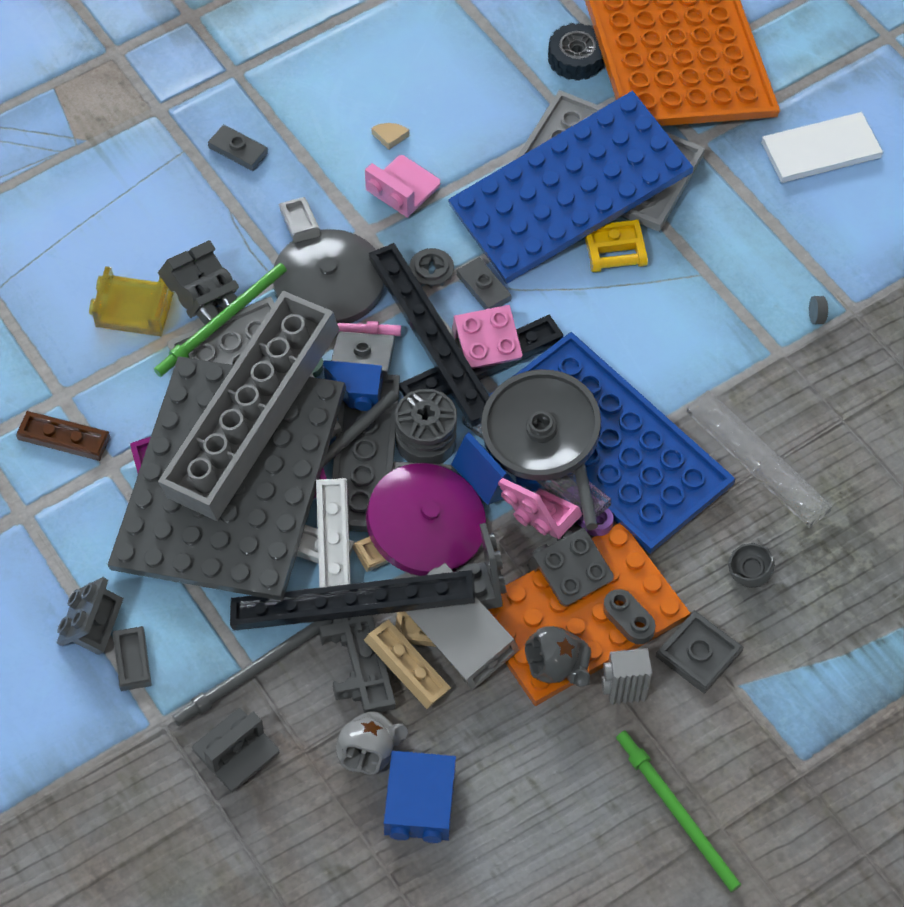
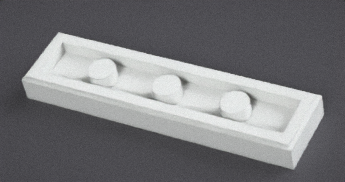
[316,478,351,588]

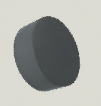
[809,296,828,324]

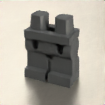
[158,240,239,325]

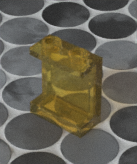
[89,266,175,337]

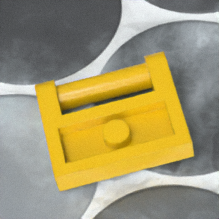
[585,220,648,272]

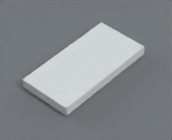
[761,112,883,183]

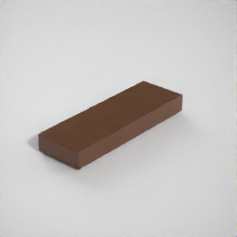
[16,411,110,461]

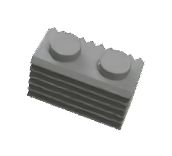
[601,648,652,705]

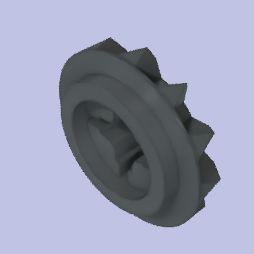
[409,248,454,288]

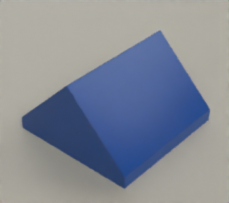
[451,432,518,505]

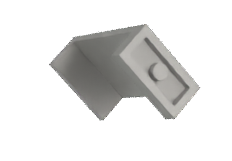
[405,563,520,690]

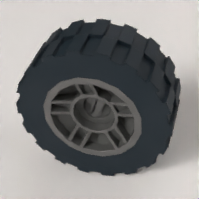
[548,23,604,81]

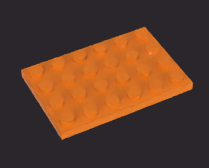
[488,523,691,706]

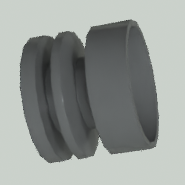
[395,389,457,464]

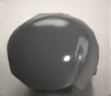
[728,543,775,588]

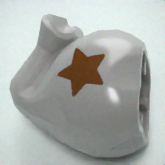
[336,711,408,775]

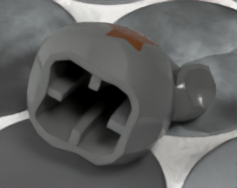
[525,626,592,687]

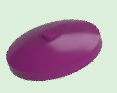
[366,463,486,576]

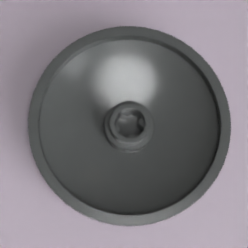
[273,229,385,323]
[481,369,601,481]

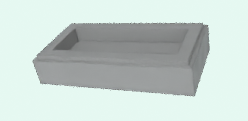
[279,197,321,243]

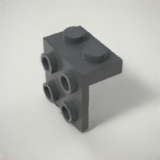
[527,527,614,607]

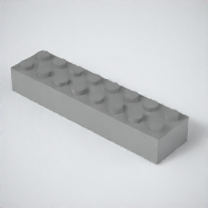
[158,291,339,521]

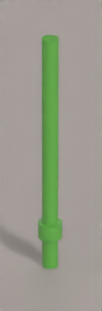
[153,263,287,377]
[616,730,741,892]

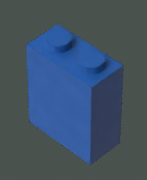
[384,751,456,843]

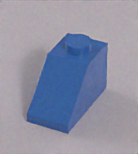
[323,360,383,411]

